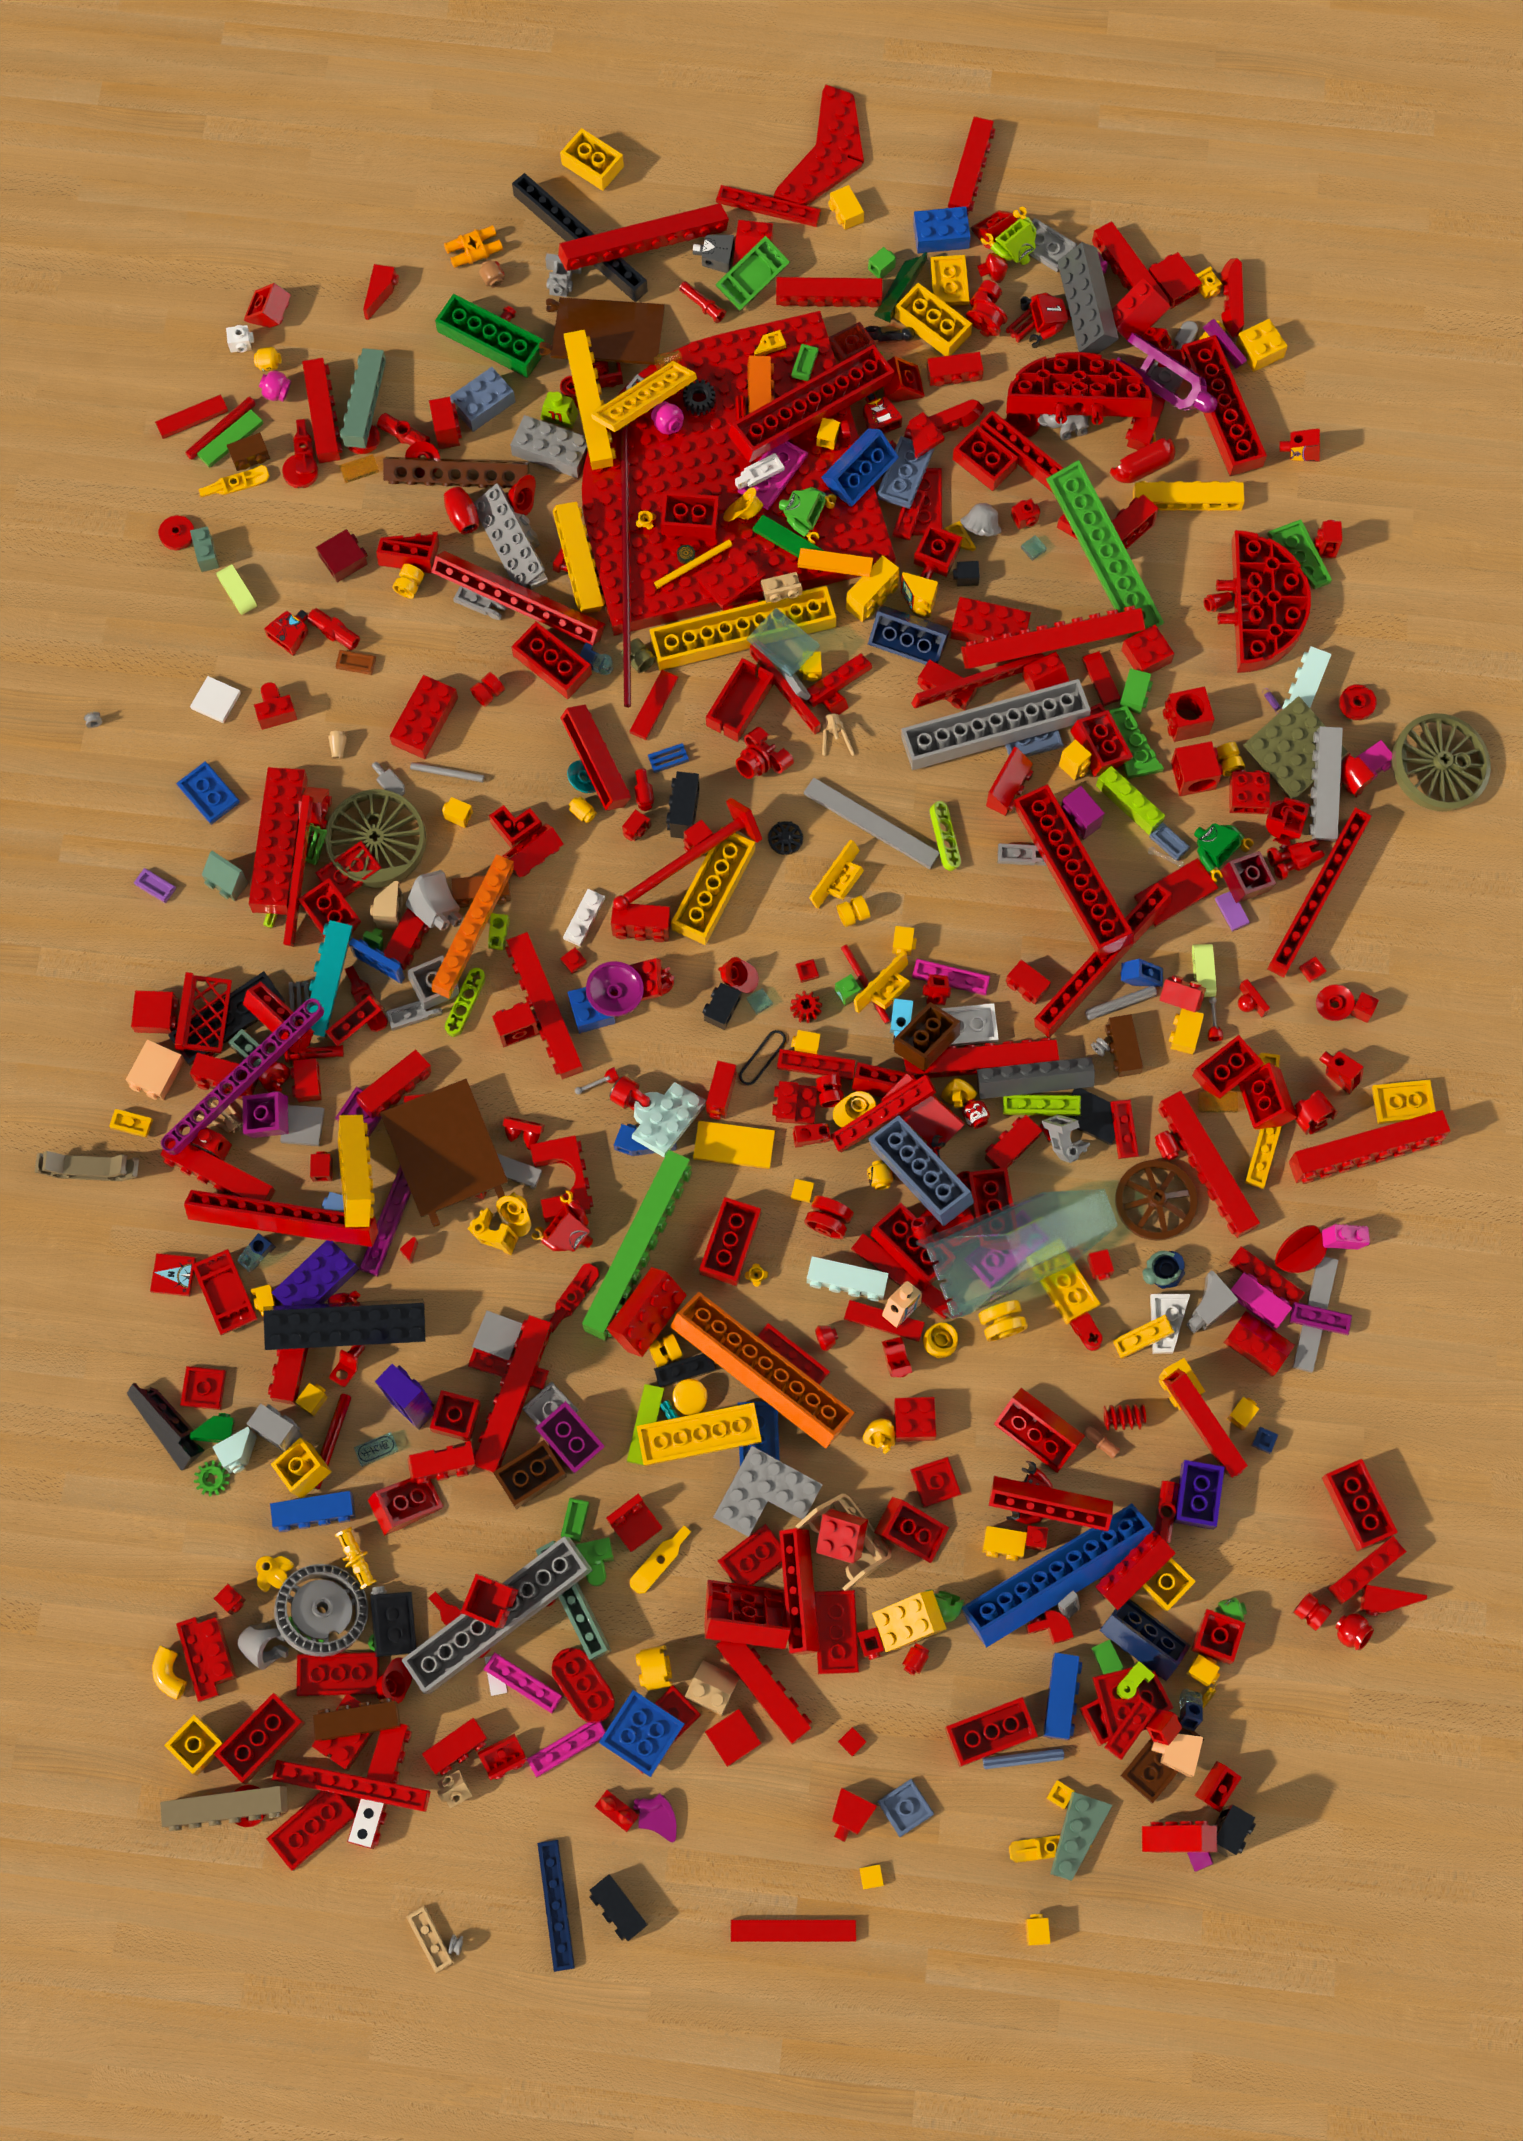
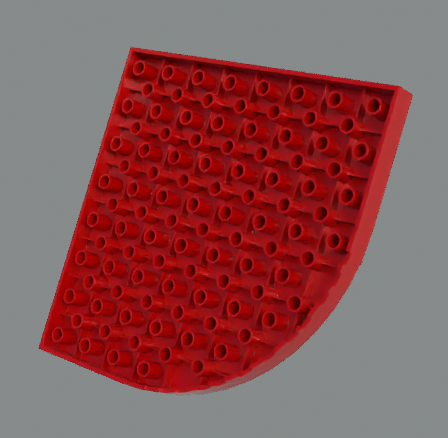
[582,311,896,636]

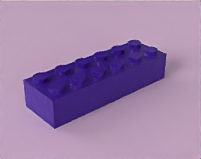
[375,1364,434,1430]

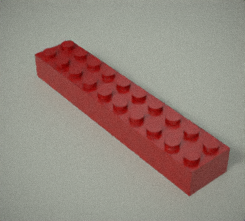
[728,344,895,462]
[1014,784,1134,959]

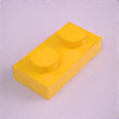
[109,1109,153,1138]

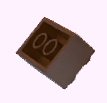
[894,1002,961,1071]
[493,1440,567,1509]

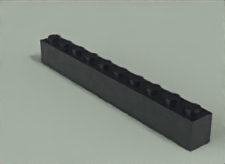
[512,173,648,302]

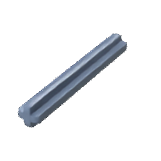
[983,1749,1064,1769]

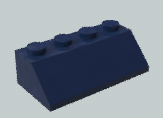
[868,605,951,665]
[1099,1599,1191,1681]

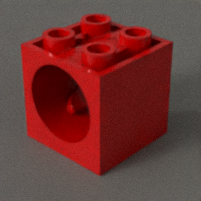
[1163,686,1215,742]
[1171,741,1223,796]

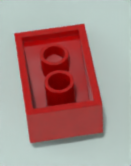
[733,220,773,267]
[368,1478,443,1536]
[874,1497,949,1563]

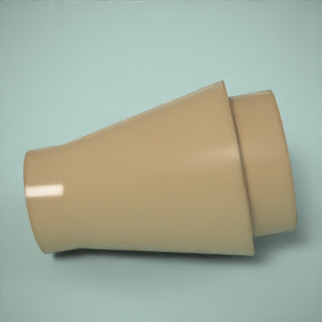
[328,731,347,759]

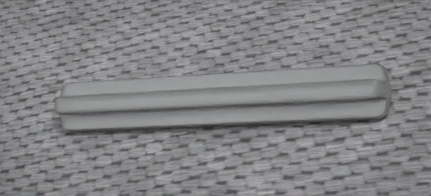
[1085,986,1157,1020]

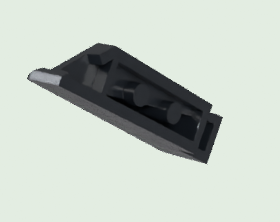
[127,1383,205,1471]

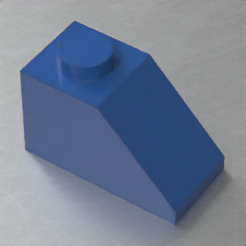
[1121,958,1163,987]

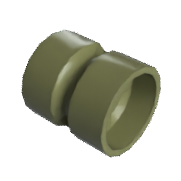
[621,638,656,673]

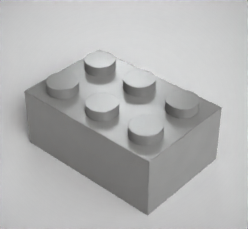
[247,1404,303,1452]

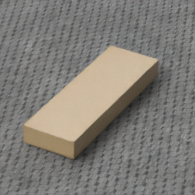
[406,1906,454,1973]

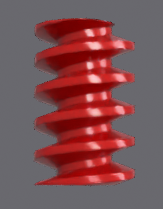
[1104,1404,1146,1431]

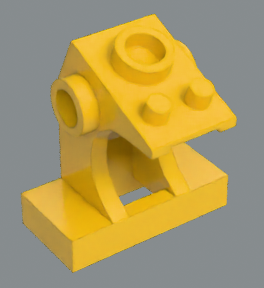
[468,1208,519,1255]

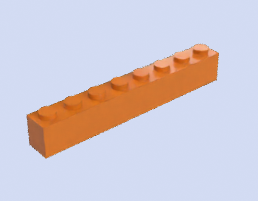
[432,854,514,999]

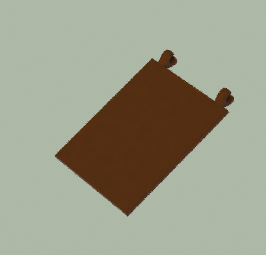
[539,297,665,365]
[380,1078,509,1227]

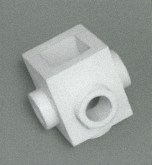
[226,325,254,353]

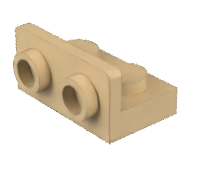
[761,572,802,603]

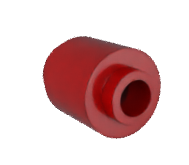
[1155,1130,1181,1161]
[902,1643,930,1676]

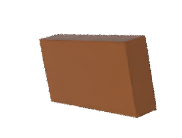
[335,650,376,675]

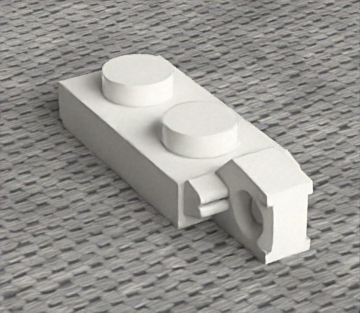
[735,453,785,490]

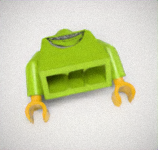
[981,207,1037,265]

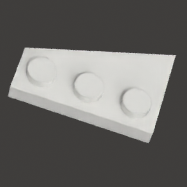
[1150,1294,1190,1354]

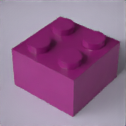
[1061,786,1105,840]
[242,1092,289,1138]

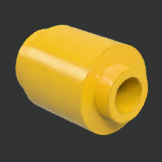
[569,796,597,824]

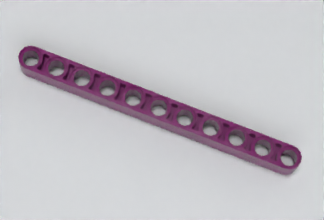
[161,998,324,1155]

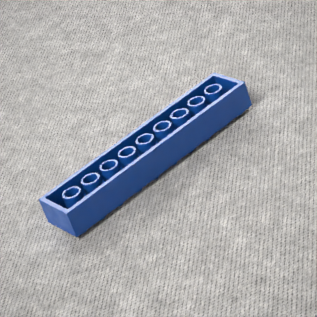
[962,1504,1153,1648]

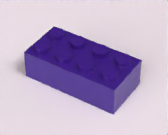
[271,1240,359,1306]

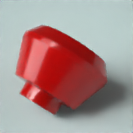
[815,1325,839,1351]

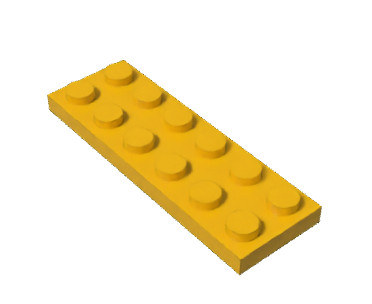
[591,361,697,432]
[637,1403,762,1466]

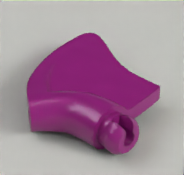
[633,1793,677,1842]

